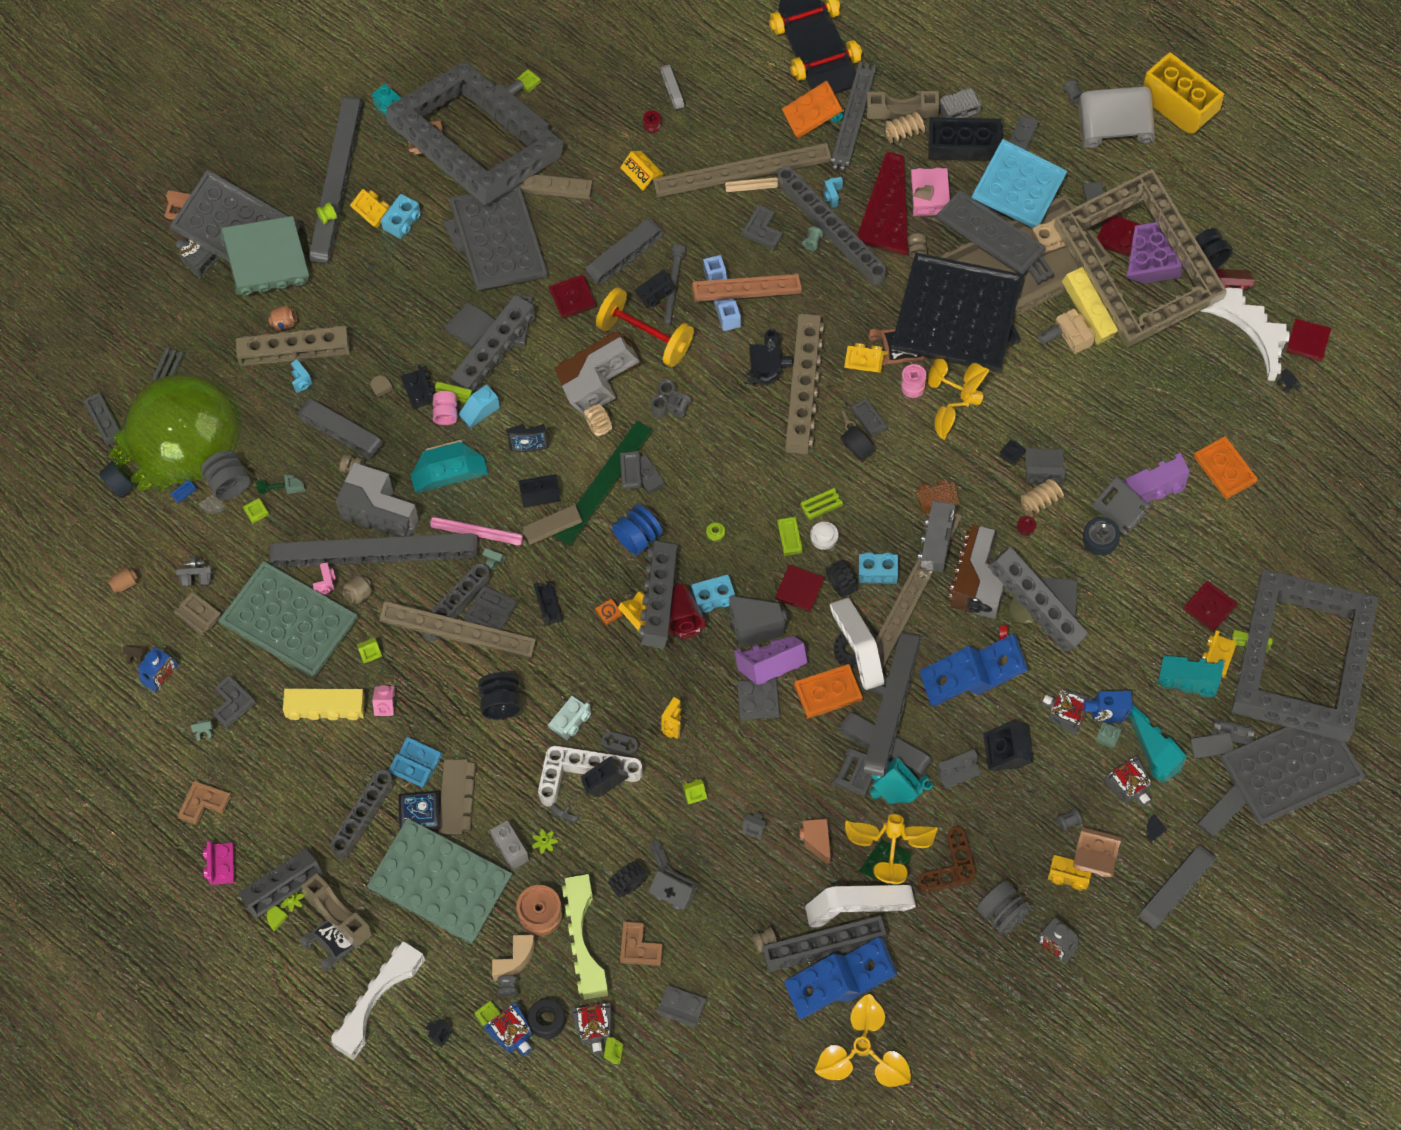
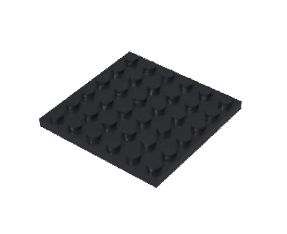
[891,252,1024,372]

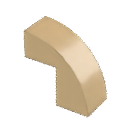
[492,935,535,981]

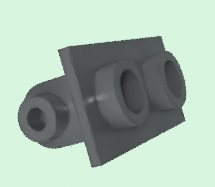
[1212,719,1255,745]

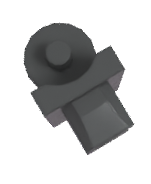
[176,555,214,587]

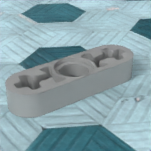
[660,64,684,110]

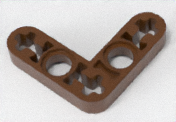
[918,827,975,893]

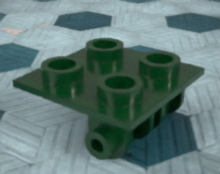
[859,840,913,886]

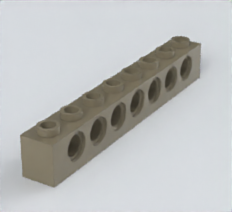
[786,314,824,454]

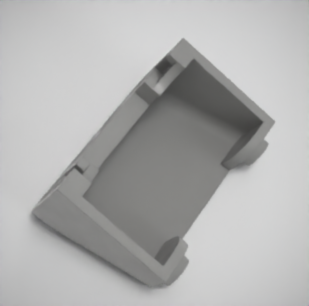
[1077,87,1155,148]

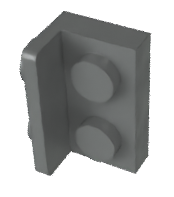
[937,749,981,789]

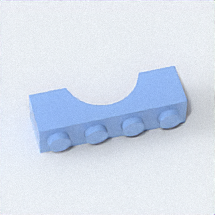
[703,255,741,331]

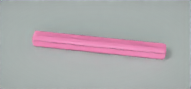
[431,517,523,545]

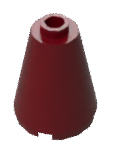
[668,584,706,639]

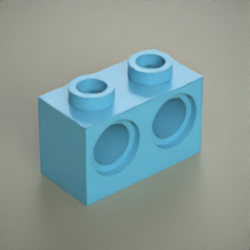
[381,194,421,239]
[859,552,898,584]
[691,575,735,612]

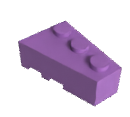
[1125,453,1190,502]
[734,636,807,685]

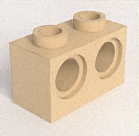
[1031,218,1066,255]

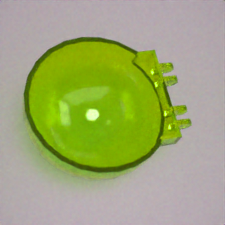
[109,374,237,492]

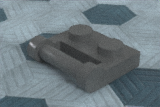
[832,748,873,797]

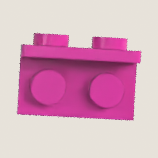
[203,841,235,885]

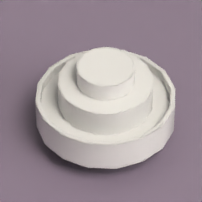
[810,522,838,550]

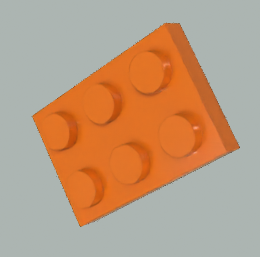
[782,81,843,139]
[1193,436,1258,500]
[794,664,863,719]

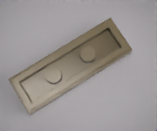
[523,505,582,545]

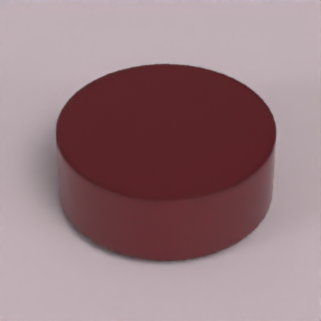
[1017,516,1036,536]

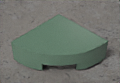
[284,475,306,494]

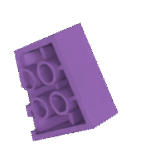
[1127,222,1182,284]

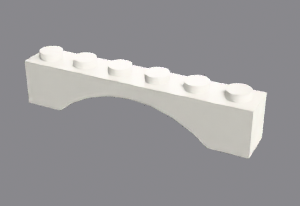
[331,941,425,1060]

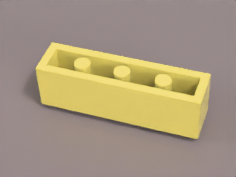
[1062,267,1118,345]
[283,689,365,720]

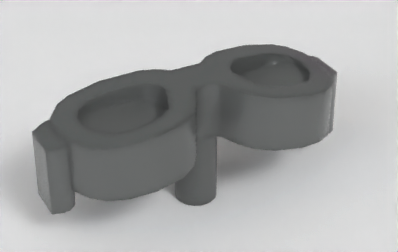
[550,803,579,823]

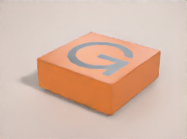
[595,598,622,625]

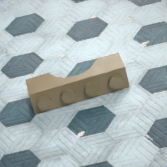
[867,91,939,119]
[301,873,371,949]

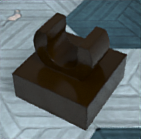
[123,645,147,665]

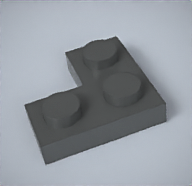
[742,205,782,250]
[212,676,256,729]

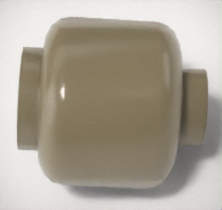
[343,575,372,604]

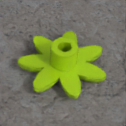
[532,829,558,854]
[281,891,304,912]

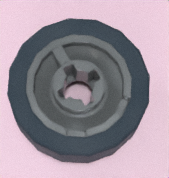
[1082,517,1120,555]

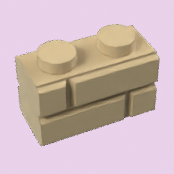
[1055,309,1095,354]

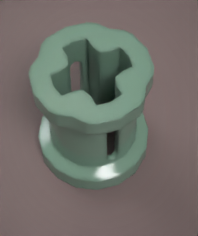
[802,226,823,251]

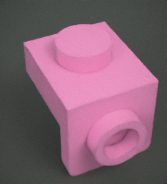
[313,563,336,595]
[373,685,395,716]

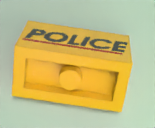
[620,151,664,191]

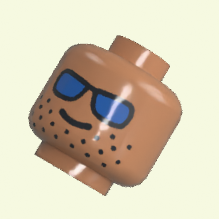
[268,305,297,331]

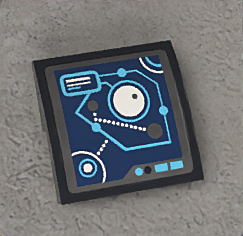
[506,424,549,452]
[399,791,440,830]

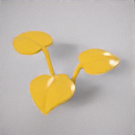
[928,359,990,440]
[845,814,938,884]
[815,994,911,1087]

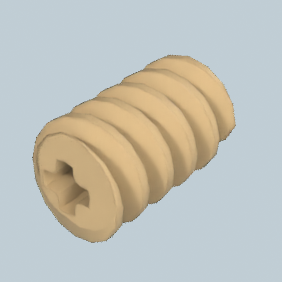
[885,112,925,144]
[1020,479,1064,517]

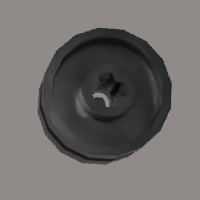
[1195,228,1233,269]

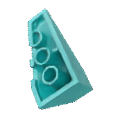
[1128,704,1186,784]

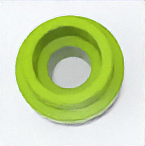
[706,523,725,541]

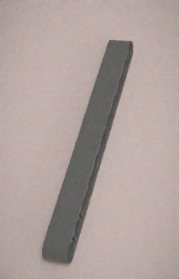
[310,96,363,263]
[269,533,477,568]

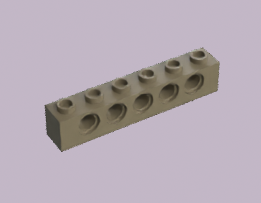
[236,326,350,367]

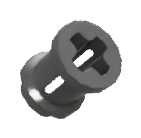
[1063,80,1083,104]
[1056,808,1082,832]

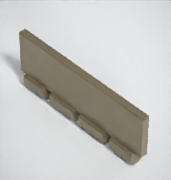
[438,759,475,835]

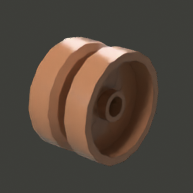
[516,885,563,936]

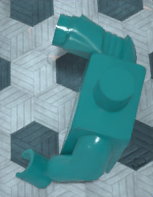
[870,757,933,804]

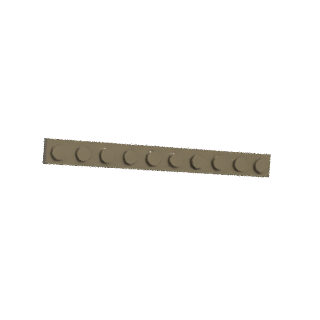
[653,143,832,198]
[875,512,962,671]

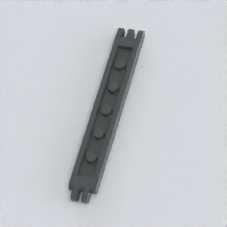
[831,61,877,172]

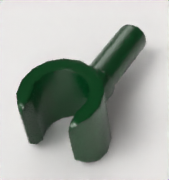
[256,480,284,494]

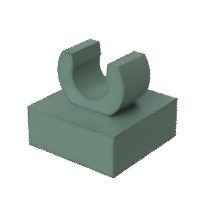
[482,548,506,570]
[191,719,214,741]
[1095,722,1122,749]

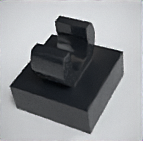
[1277,369,1302,393]
[999,439,1026,466]
[425,1019,453,1048]

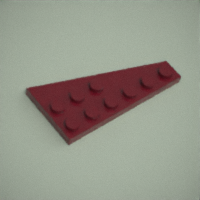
[857,151,908,256]

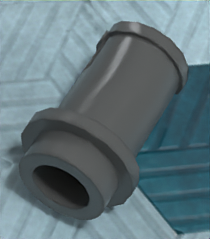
[1037,325,1062,345]

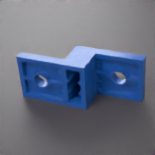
[919,634,1028,707]
[784,937,897,1019]

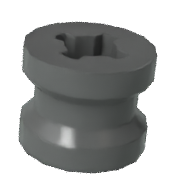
[497,976,518,998]

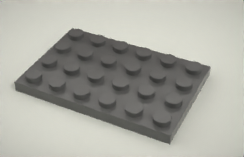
[170,170,302,262]
[449,185,547,290]
[1220,727,1365,826]

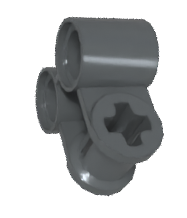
[651,379,691,418]

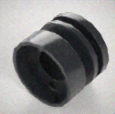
[478,672,522,720]

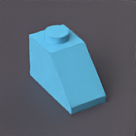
[459,384,500,428]

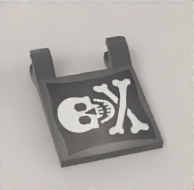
[300,920,354,972]

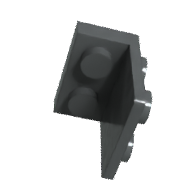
[1025,448,1065,485]

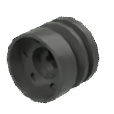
[200,451,250,500]
[977,881,1032,936]

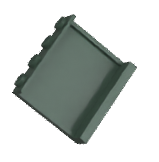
[220,216,309,295]

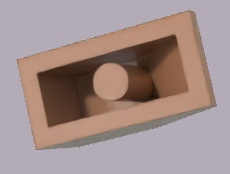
[799,819,830,864]

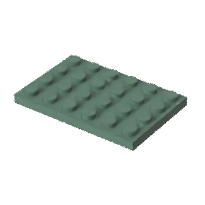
[219,561,358,678]
[367,818,512,945]

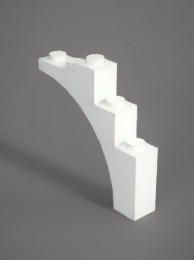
[1201,288,1289,381]

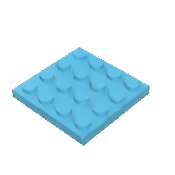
[972,139,1067,228]

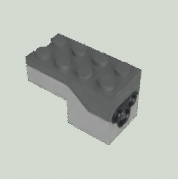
[336,463,419,537]

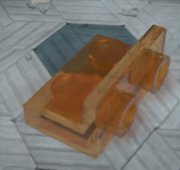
[915,479,960,514]

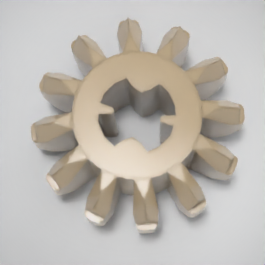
[584,404,612,436]

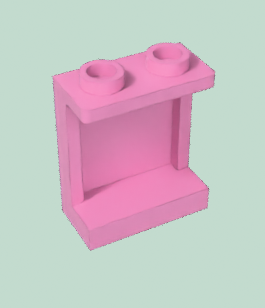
[911,168,950,216]

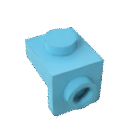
[823,177,843,208]

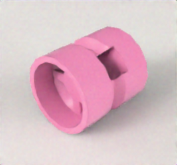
[901,364,926,398]
[433,391,457,425]

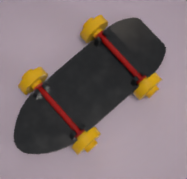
[769,0,862,94]

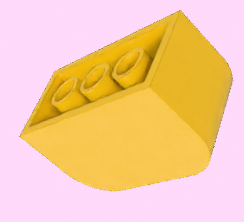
[1143,52,1224,134]

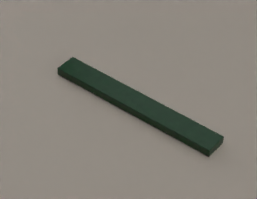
[554,421,653,547]

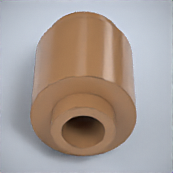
[107,567,138,593]

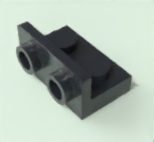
[634,269,677,309]
[401,364,435,410]

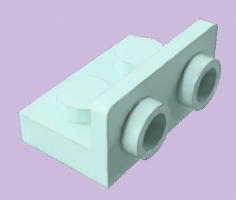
[548,696,591,740]

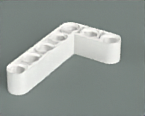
[830,597,884,690]
[538,746,643,806]
[805,885,916,928]

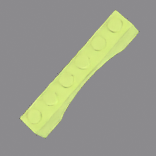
[562,874,608,1000]

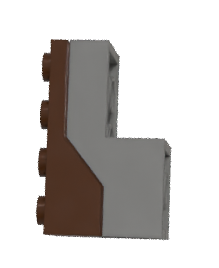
[554,331,640,416]
[948,524,1005,619]

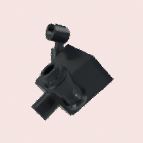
[746,329,792,386]

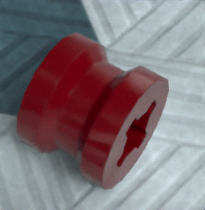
[643,110,661,133]

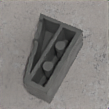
[918,501,955,573]

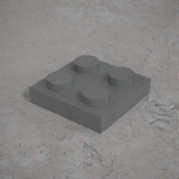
[737,679,779,720]

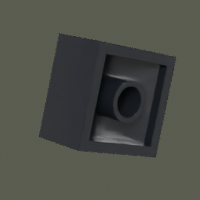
[983,721,1033,771]

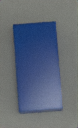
[171,479,198,503]

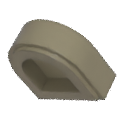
[371,376,393,398]

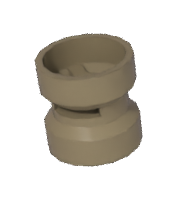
[908,233,927,258]
[340,454,364,473]
[751,927,777,953]

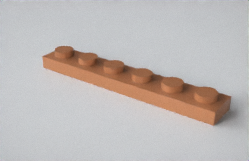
[691,274,802,301]

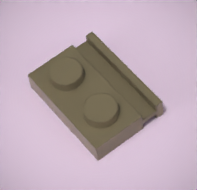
[173,592,222,636]

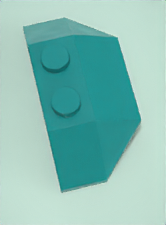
[410,442,488,494]

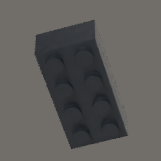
[928,117,1001,161]

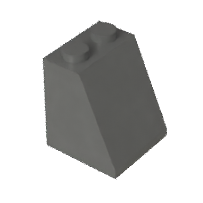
[729,596,787,647]

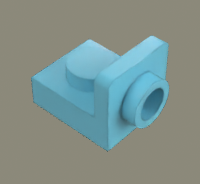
[291,360,312,393]

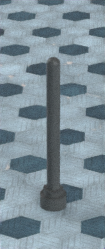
[664,244,686,325]

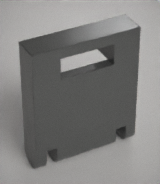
[1092,477,1152,536]

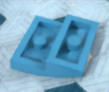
[388,737,443,788]

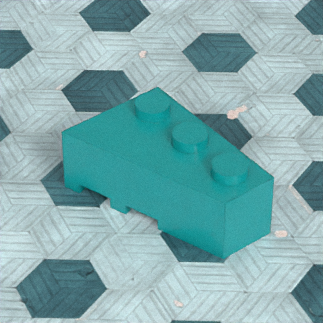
[1157,656,1225,698]

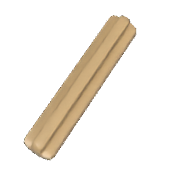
[725,177,778,192]

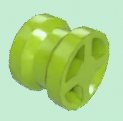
[316,202,337,224]

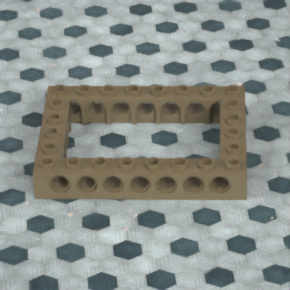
[1054,169,1227,348]

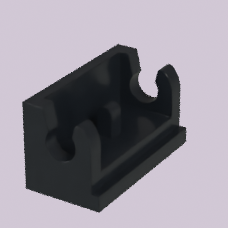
[518,474,560,508]
[534,581,563,626]
[580,756,629,797]

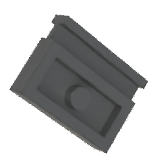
[657,985,706,1028]

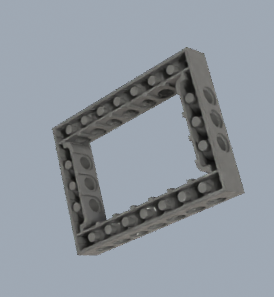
[386,61,564,205]
[1231,569,1378,742]

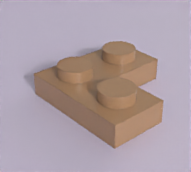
[178,781,231,825]
[620,922,663,966]

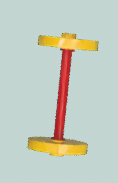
[596,287,694,368]

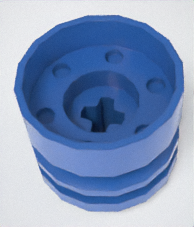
[612,504,663,555]

